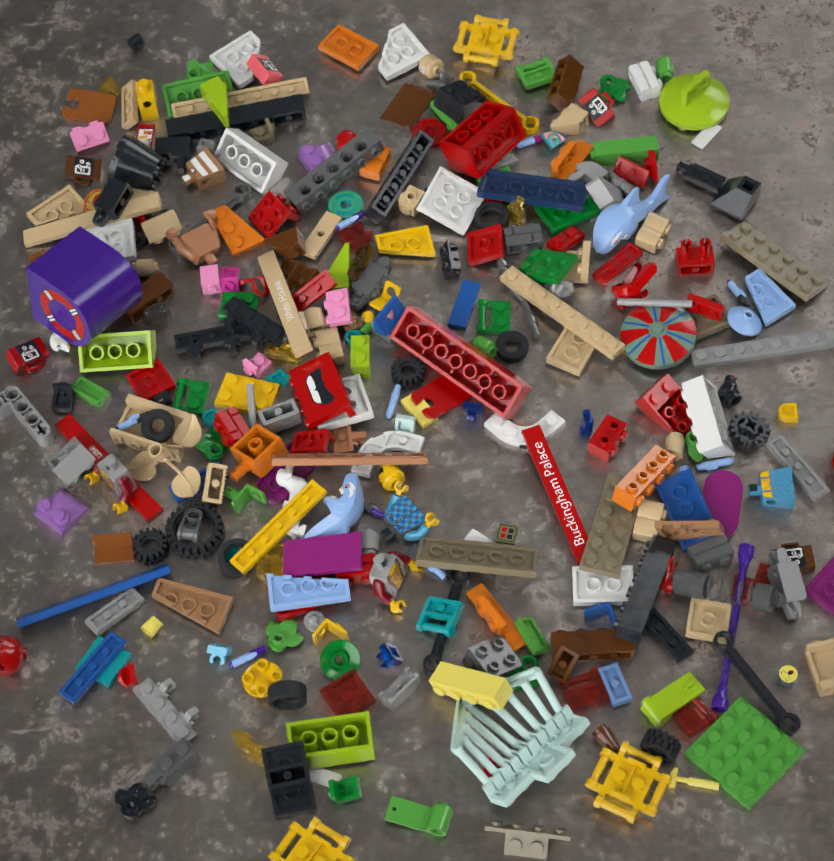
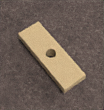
[303,211,342,260]

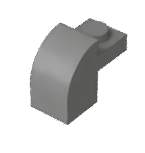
[567,161,609,183]

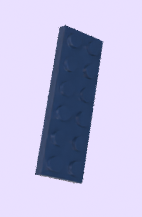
[477,169,589,212]

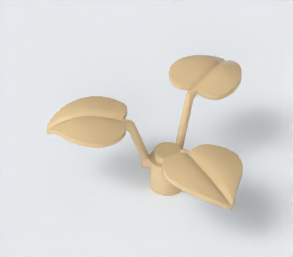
[125,414,202,498]

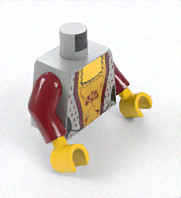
[84,454,137,515]
[369,551,422,613]

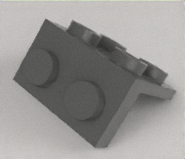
[462,635,522,676]

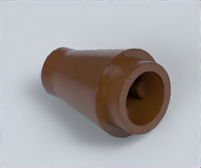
[592,723,621,753]

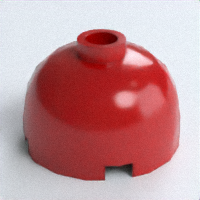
[0,635,27,676]

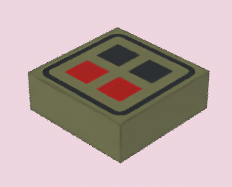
[495,523,519,545]

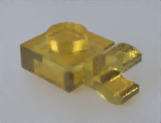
[507,195,526,226]

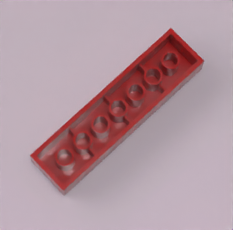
[390,305,533,419]

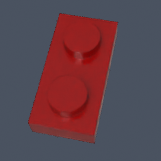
[613,156,652,188]
[546,226,585,252]
[686,293,725,322]

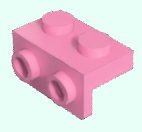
[70,121,110,153]
[324,288,352,327]

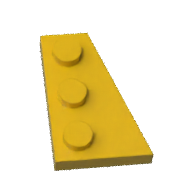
[375,225,435,257]

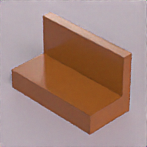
[92,532,134,565]

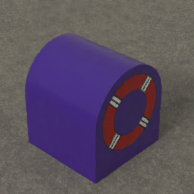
[26,226,142,346]

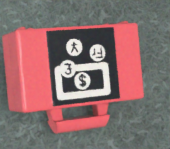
[246,53,283,85]

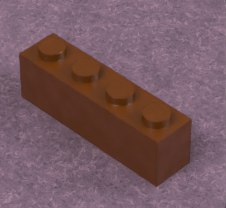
[551,628,635,662]

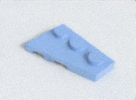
[745,268,796,327]

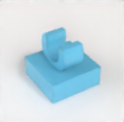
[207,643,233,665]

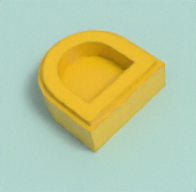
[778,403,798,423]

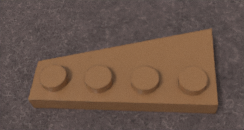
[151,578,234,635]

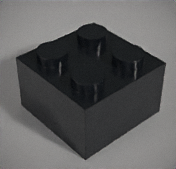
[433,79,486,124]

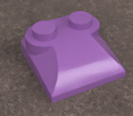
[297,141,336,173]
[34,488,89,536]

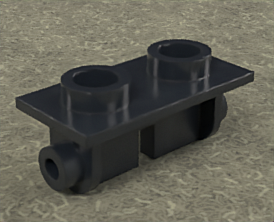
[439,240,462,280]

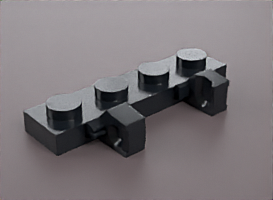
[222,296,288,350]
[174,324,250,364]

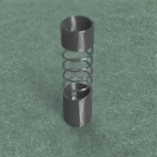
[672,569,777,612]

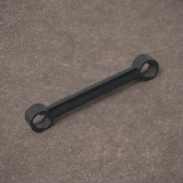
[423,570,470,677]
[711,631,801,737]

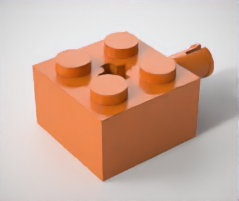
[228,423,289,482]

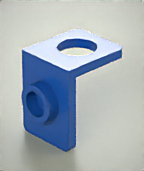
[584,602,616,629]

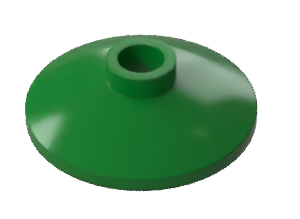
[320,640,360,681]

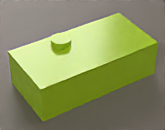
[286,711,376,769]

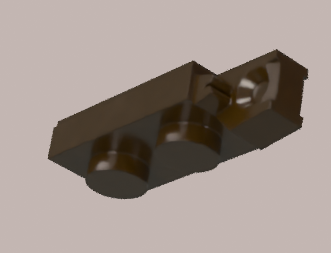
[347,244,374,282]

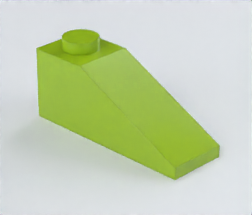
[200,76,230,128]
[329,243,351,298]

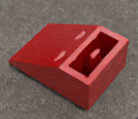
[634,373,693,437]

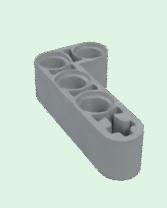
[0,386,54,447]

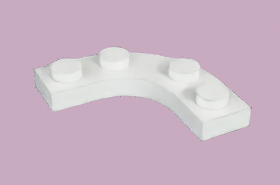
[484,410,566,447]
[351,431,425,478]

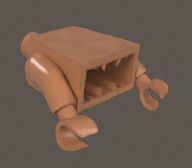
[165,209,221,265]

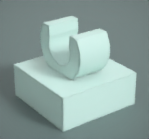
[395,414,416,434]

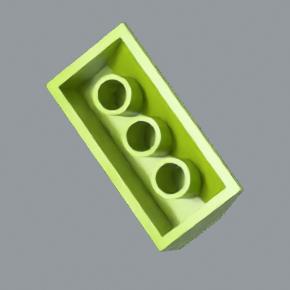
[78,330,157,373]

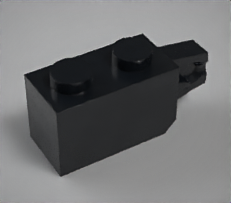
[92,178,134,227]

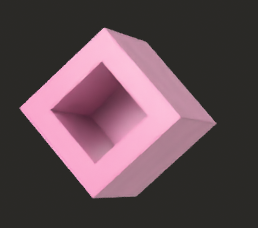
[199,264,221,295]

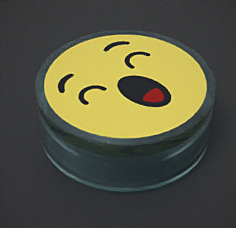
[777,664,799,686]

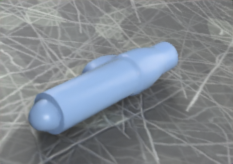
[386,384,401,419]
[696,457,734,472]

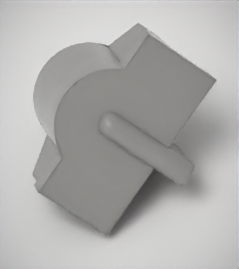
[544,279,574,300]

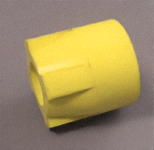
[141,616,163,638]

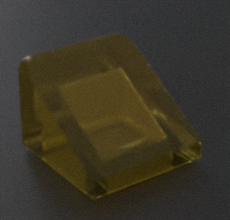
[98,75,120,96]

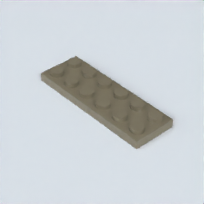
[721,221,830,302]
[579,472,639,579]
[415,536,539,578]

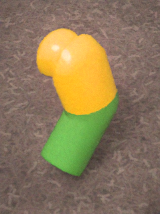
[359,311,375,335]

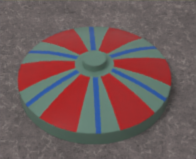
[620,306,696,370]

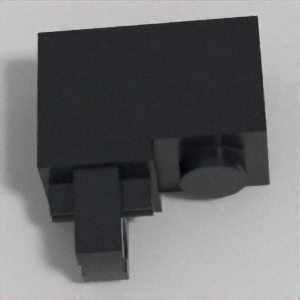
[154,136,193,175]

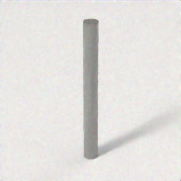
[617,298,693,308]

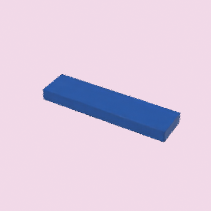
[58,631,128,705]

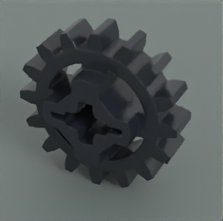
[728,411,771,450]

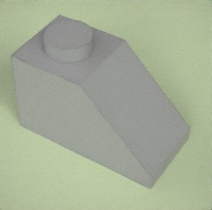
[585,176,624,211]

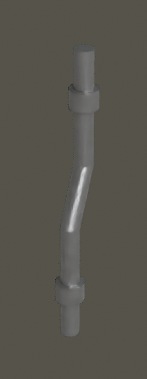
[497,257,541,338]

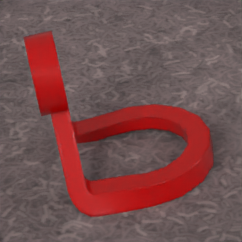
[239,275,269,298]

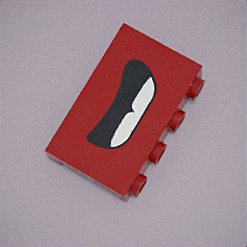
[288,352,356,430]

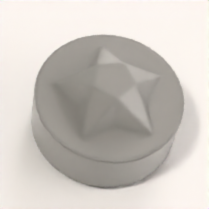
[304,611,324,632]

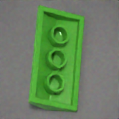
[161,70,233,118]

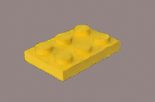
[214,372,280,417]

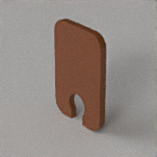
[62,88,117,126]

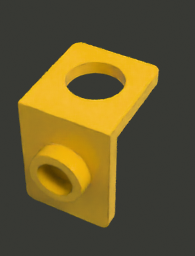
[369,280,402,311]
[312,618,349,645]

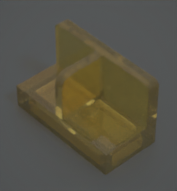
[256,544,284,584]

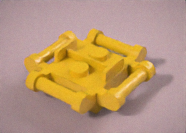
[453,14,520,67]
[585,740,672,824]
[268,817,355,861]

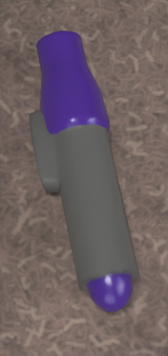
[364,502,385,519]

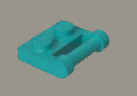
[416,596,465,637]

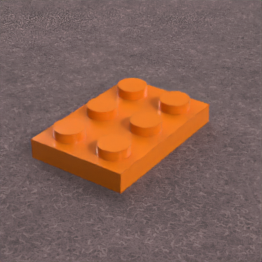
[318,24,379,71]

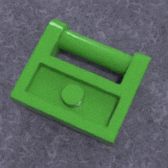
[515,56,555,91]

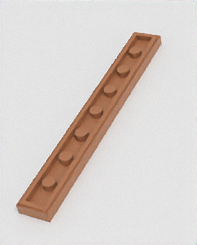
[271,452,428,466]

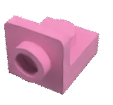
[242,352,273,379]

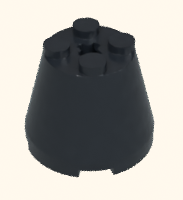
[107,134,167,191]

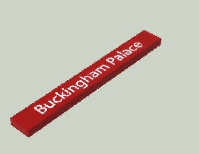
[521,424,588,566]

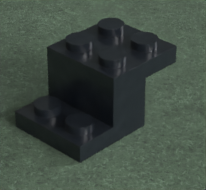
[261,740,317,819]

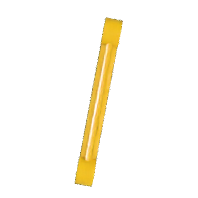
[459,71,539,136]

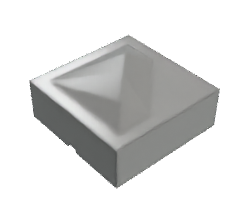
[196,138,218,155]

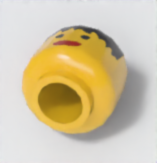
[377,465,405,491]

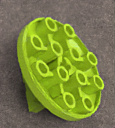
[659,69,730,130]

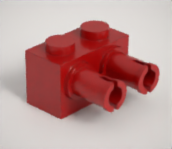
[675,238,715,277]

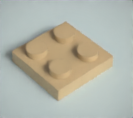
[685,598,732,644]

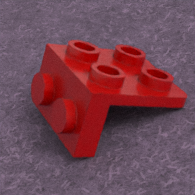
[248,191,301,238]

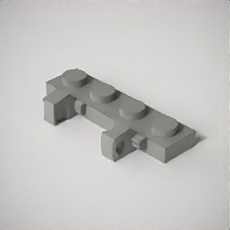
[133,677,201,743]

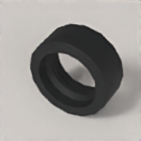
[475,201,509,230]
[218,538,254,578]
[268,680,307,711]

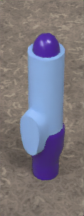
[335,211,364,231]
[229,646,266,668]

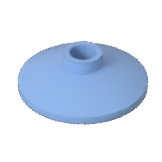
[727,306,762,336]

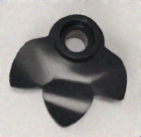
[115,782,156,820]

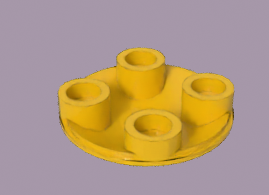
[242,659,283,698]

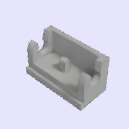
[378,666,421,712]

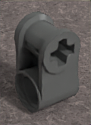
[177,508,203,543]

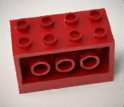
[439,100,526,178]

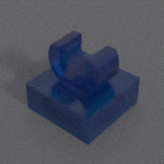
[462,401,484,423]
[376,642,404,669]

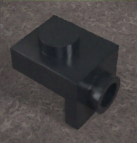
[51,382,74,412]

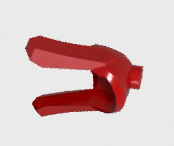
[611,262,657,310]

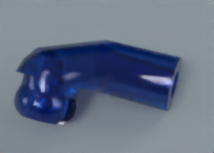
[579,409,594,437]

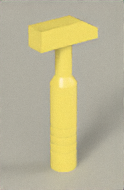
[668,767,720,790]

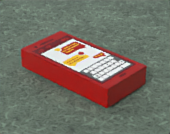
[136,124,156,149]

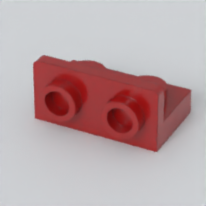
[290,428,336,453]

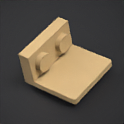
[564,240,591,284]

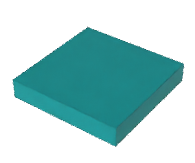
[75,636,133,689]

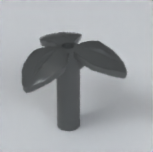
[425,71,455,87]

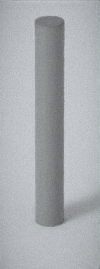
[246,384,257,429]

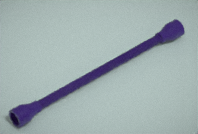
[711,543,755,713]

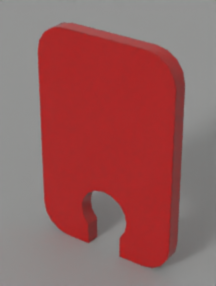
[411,376,473,419]

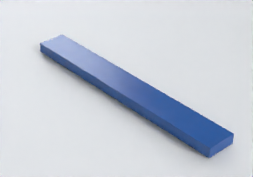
[16,563,171,628]

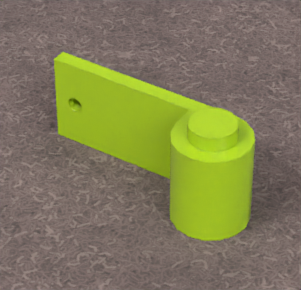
[640,671,705,728]

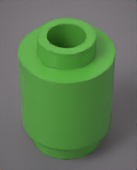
[655,56,674,83]

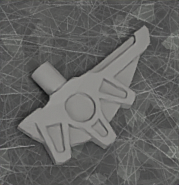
[602,165,640,195]

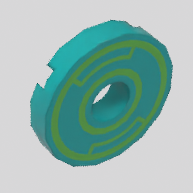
[328,190,364,221]

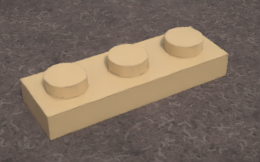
[121,79,139,130]

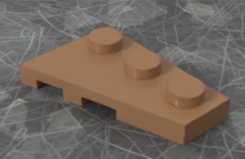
[655,519,724,541]

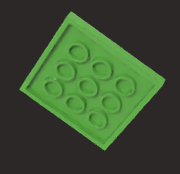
[685,696,805,811]

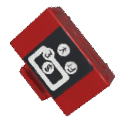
[578,87,615,127]
[5,337,50,373]

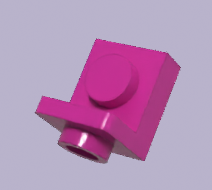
[219,267,240,294]

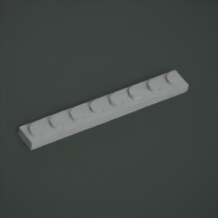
[690,328,834,370]

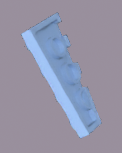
[266,573,351,612]

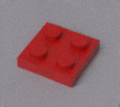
[467,224,505,266]
[125,358,176,401]

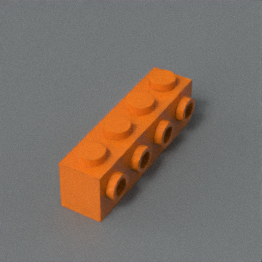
[612,445,676,512]

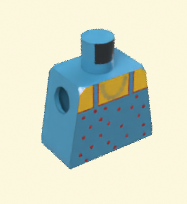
[748,467,796,509]

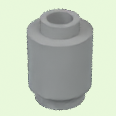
[361,529,379,556]

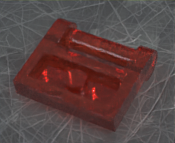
[557,667,610,713]
[672,696,719,739]

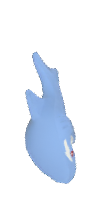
[593,174,670,254]
[281,473,364,561]

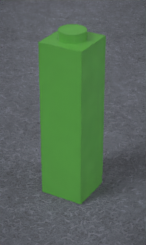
[590,136,659,166]

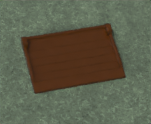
[380,83,436,131]

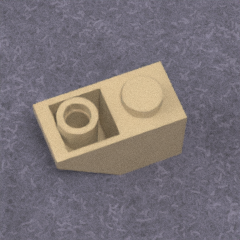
[550,103,589,137]

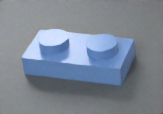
[598,662,633,708]

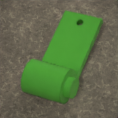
[384,795,453,837]

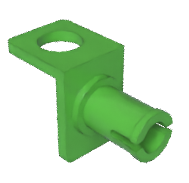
[223,484,268,514]

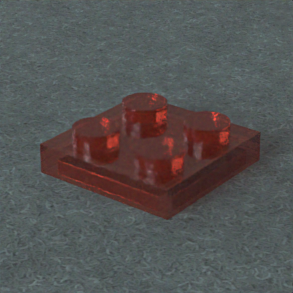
[319,668,376,716]

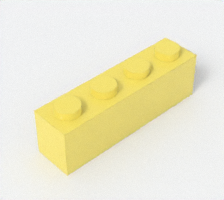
[428,661,514,711]

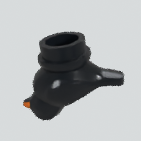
[718,375,742,407]

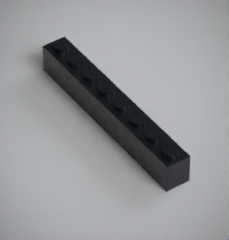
[165,94,307,143]

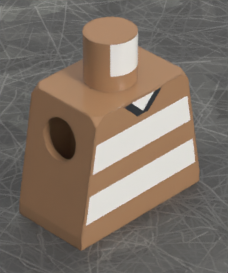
[181,148,227,189]

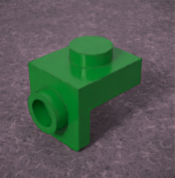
[328,776,363,805]

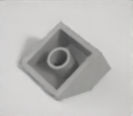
[47,436,96,486]

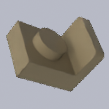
[249,118,276,145]

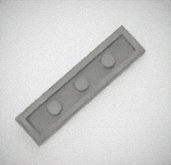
[766,434,830,502]

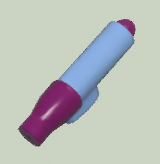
[514,135,544,149]

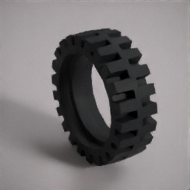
[165,501,225,560]

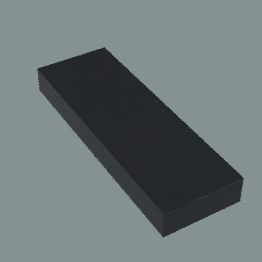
[645,607,694,665]

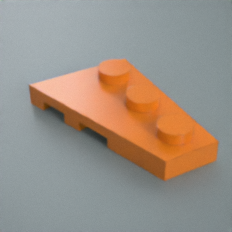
[213,204,264,257]

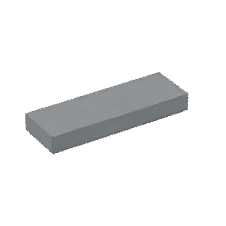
[85,587,145,636]

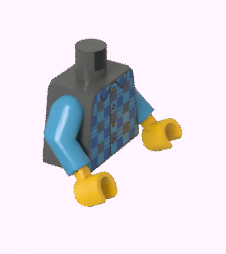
[380,481,439,543]

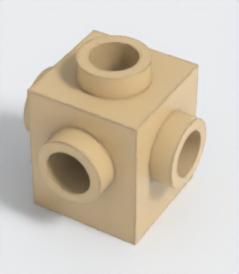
[398,185,425,217]

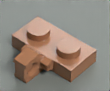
[332,425,367,453]

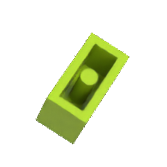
[351,335,371,379]

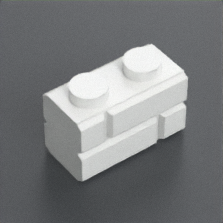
[628,61,663,102]

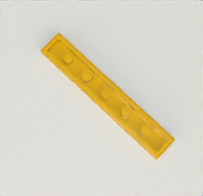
[229,479,327,575]

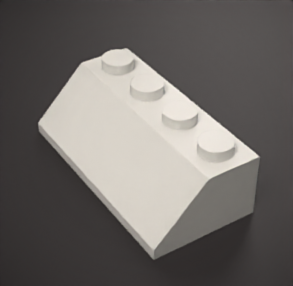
[213,128,288,194]
[681,375,736,458]

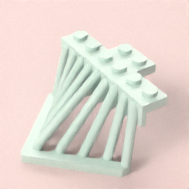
[450,667,590,808]

